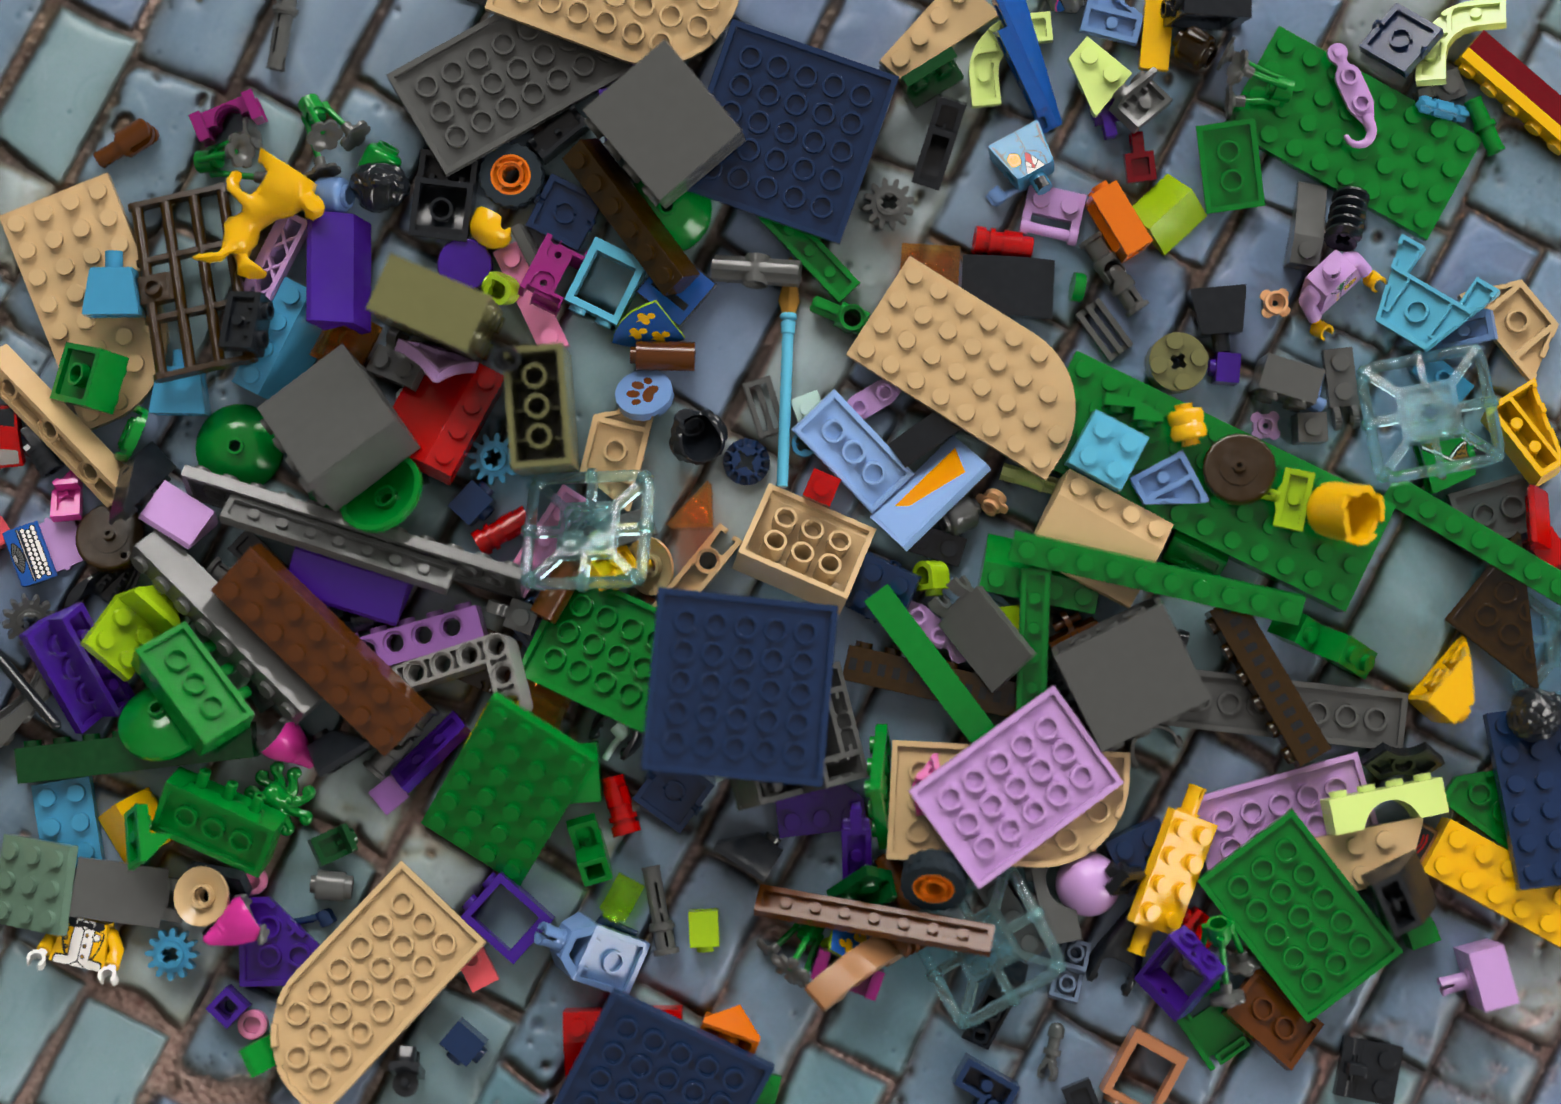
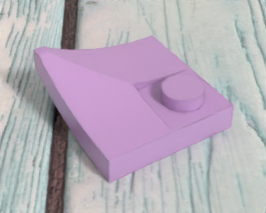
[395,339,479,383]

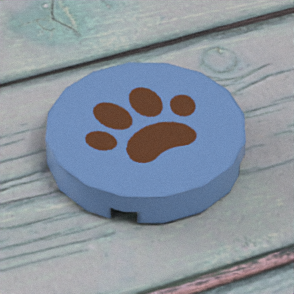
[615,370,674,421]

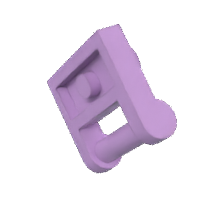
[1018,185,1087,246]

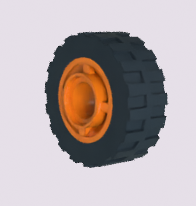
[479,143,546,210]
[901,849,968,911]

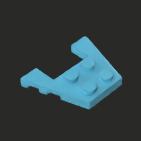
[1375,234,1501,352]

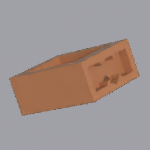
[1099,1025,1189,1104]

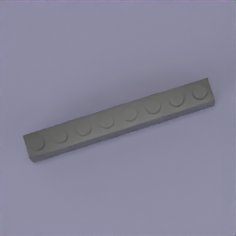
[129,529,324,725]

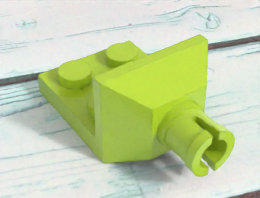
[80,585,181,682]

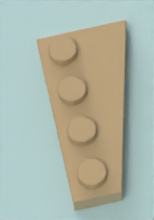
[879,0,998,82]

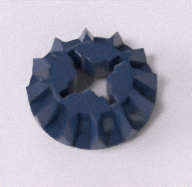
[723,438,770,485]

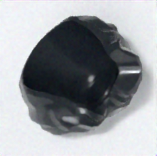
[349,163,411,213]
[669,408,728,465]
[1506,687,1561,742]

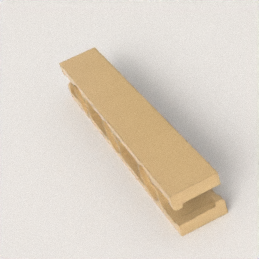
[0,344,124,508]
[653,523,743,607]

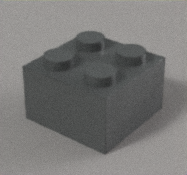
[1248,353,1326,413]

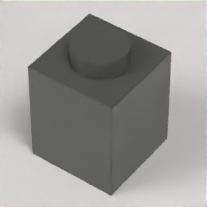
[1290,412,1328,445]

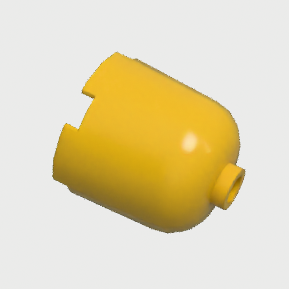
[1306,481,1385,546]

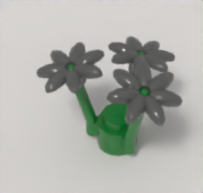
[756,923,825,988]

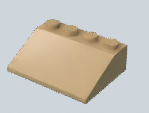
[1034,469,1174,609]
[732,483,876,615]

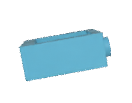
[564,236,646,330]

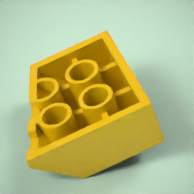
[1408,633,1474,724]

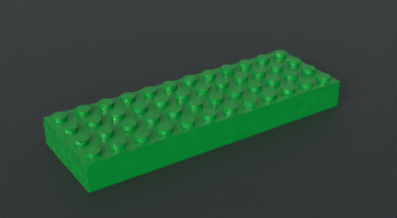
[1051,351,1396,612]

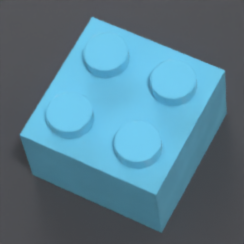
[1064,409,1149,493]

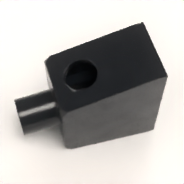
[1186,284,1246,354]

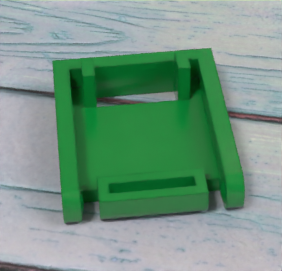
[1177,979,1250,1071]

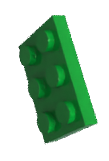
[1195,118,1265,214]

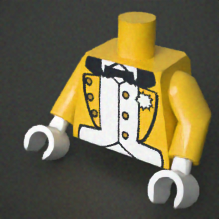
[27,917,124,986]

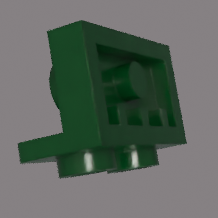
[900,46,964,108]
[826,865,897,906]

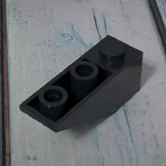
[108,441,176,525]
[961,953,1029,1050]

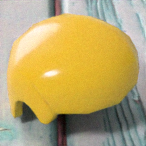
[469,206,512,250]

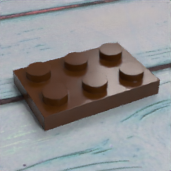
[1221,968,1324,1071]

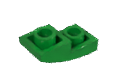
[1101,393,1164,429]

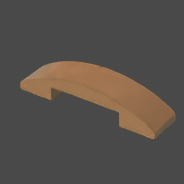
[804,936,903,1012]

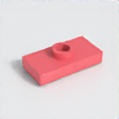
[461,946,500,993]

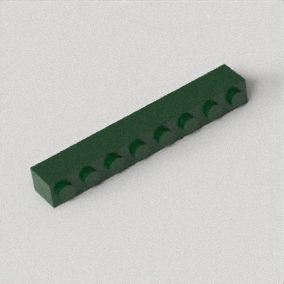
[14,721,259,784]

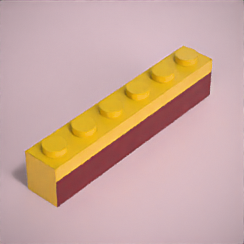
[1454,30,1561,155]

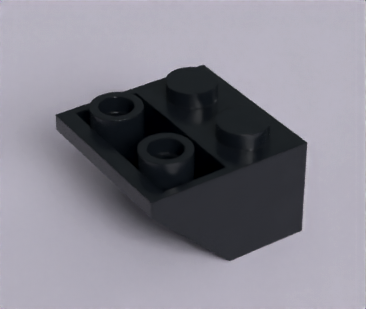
[1361,850,1438,938]

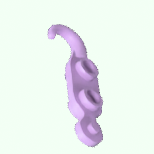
[1326,43,1377,149]
[847,379,901,420]
[908,601,966,663]

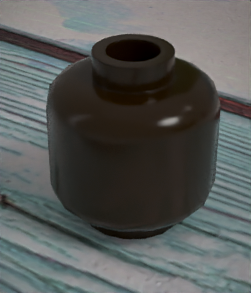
[1172,26,1218,70]

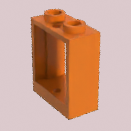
[1084,180,1153,263]

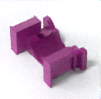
[188,88,268,148]
[518,233,588,317]
[810,946,885,1001]

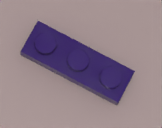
[390,710,471,794]

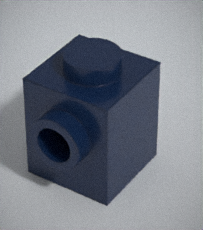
[448,480,496,527]
[439,1017,489,1067]

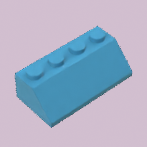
[232,277,333,400]

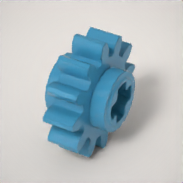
[468,433,516,485]
[145,927,200,981]

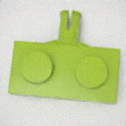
[1261,467,1316,532]

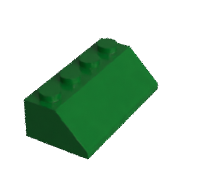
[977,533,1099,615]

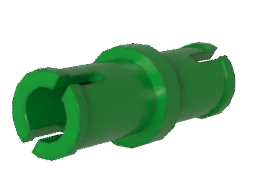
[1464,96,1505,157]

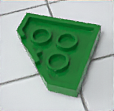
[864,724,891,850]
[1445,770,1509,851]

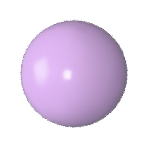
[1055,852,1119,917]

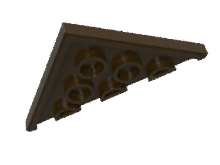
[1444,531,1539,688]

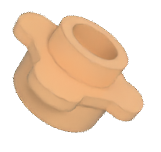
[1260,288,1290,319]
[975,488,1009,517]

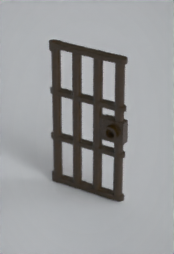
[128,182,258,383]

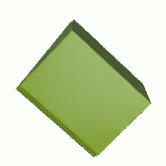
[1132,174,1207,256]

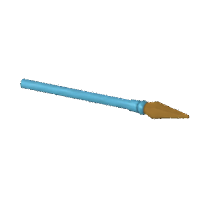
[776,257,800,487]

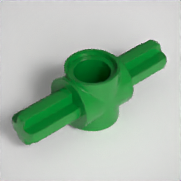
[810,296,870,336]

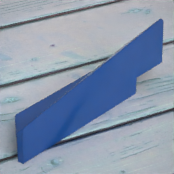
[991,0,1062,134]

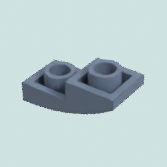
[1047,940,1092,1005]

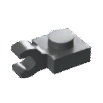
[1412,67,1468,102]
[485,597,538,636]

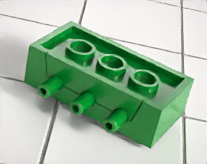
[131,621,255,757]
[150,766,287,878]

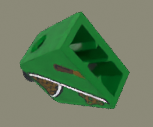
[1411,435,1488,494]

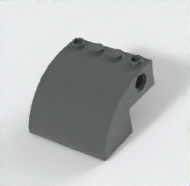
[730,661,869,811]

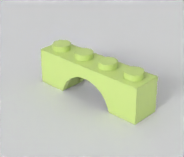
[1320,772,1449,836]

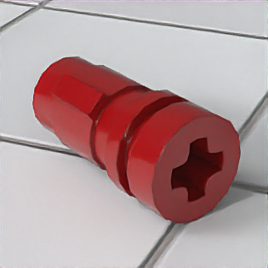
[971,225,1034,258]
[470,506,534,555]
[601,774,641,838]

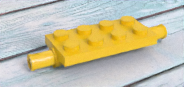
[1127,783,1218,957]

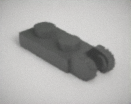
[1321,347,1360,431]

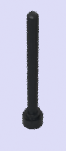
[0,650,62,730]

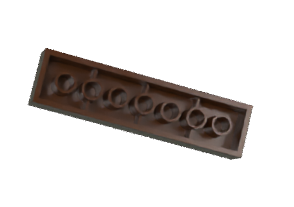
[211,543,432,757]

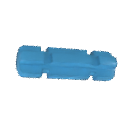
[1415,95,1469,124]

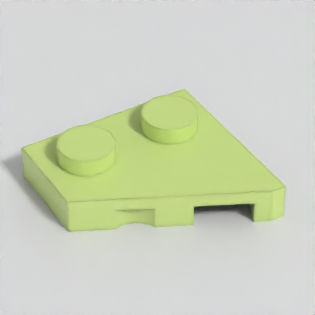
[1067,36,1132,118]

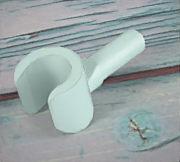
[602,722,631,761]

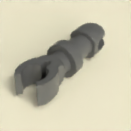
[1037,1022,1065,1082]

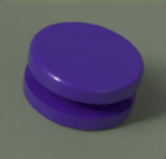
[437,238,494,291]

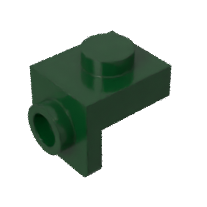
[308,823,358,868]

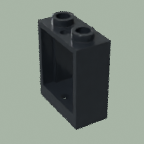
[1160,0,1252,32]

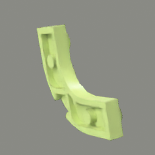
[1416,0,1507,87]
[968,11,1053,109]

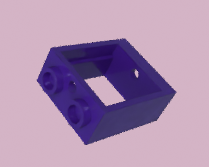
[461,871,555,964]
[1134,925,1227,1023]

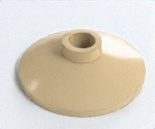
[629,537,674,595]
[174,866,229,927]

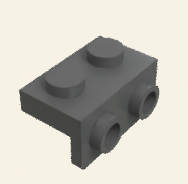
[1109,66,1173,134]

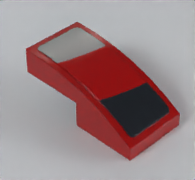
[0,404,26,468]

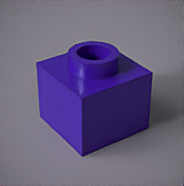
[1207,352,1242,386]
[206,984,252,1029]

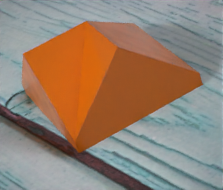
[700,1005,761,1054]

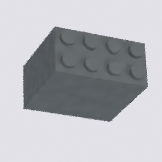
[583,39,746,209]
[257,343,421,512]
[1051,594,1211,752]

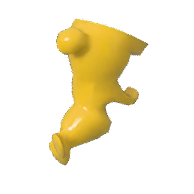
[192,147,325,279]

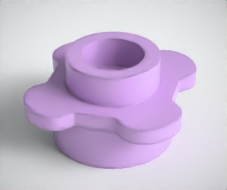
[1250,411,1281,440]

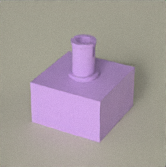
[1437,938,1520,1012]

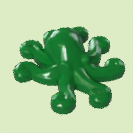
[244,761,316,836]

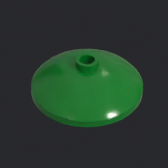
[633,181,712,251]
[196,404,284,485]
[340,457,423,533]
[118,688,192,761]

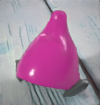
[255,716,314,769]
[203,894,270,946]

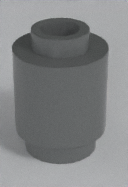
[310,870,354,902]

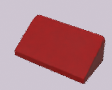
[1525,485,1552,550]

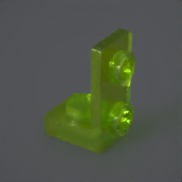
[599,872,645,924]

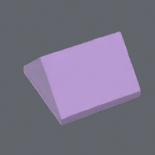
[139,480,218,550]

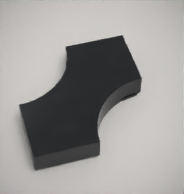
[1360,742,1445,780]

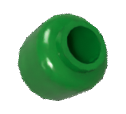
[358,140,402,167]

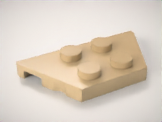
[1457,279,1559,382]
[579,409,654,512]
[1315,817,1423,891]

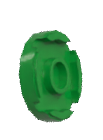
[114,405,149,463]

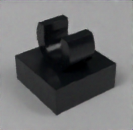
[1104,861,1146,896]

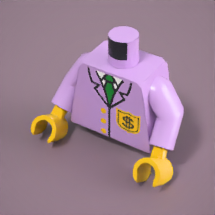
[1299,250,1387,341]

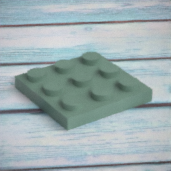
[0,834,78,936]

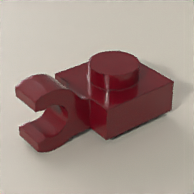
[1123,131,1157,184]

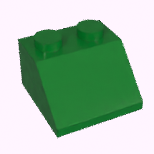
[50,342,129,415]

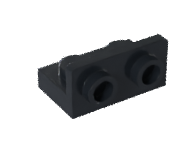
[218,291,274,357]

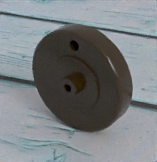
[1203,434,1276,506]
[75,504,148,573]

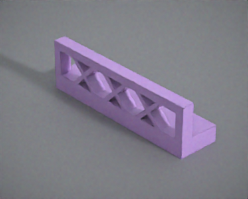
[243,215,307,301]

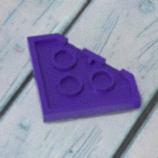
[775,783,866,838]
[239,896,320,987]

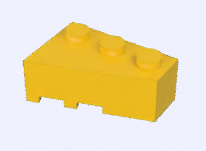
[1480,378,1561,487]

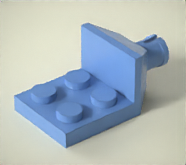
[534,911,651,994]

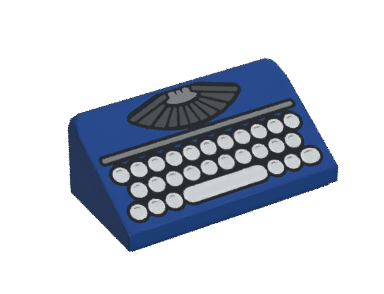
[3,521,58,587]

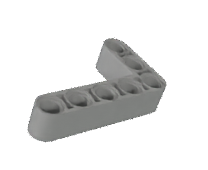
[390,633,533,713]

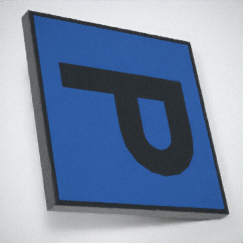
[635,265,717,328]

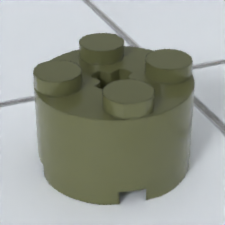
[1144,332,1208,394]

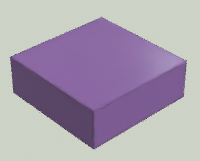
[368,774,411,815]

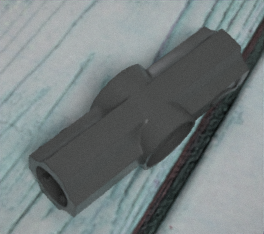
[711,253,802,289]

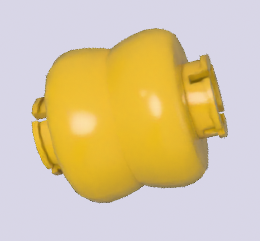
[1167,402,1207,447]

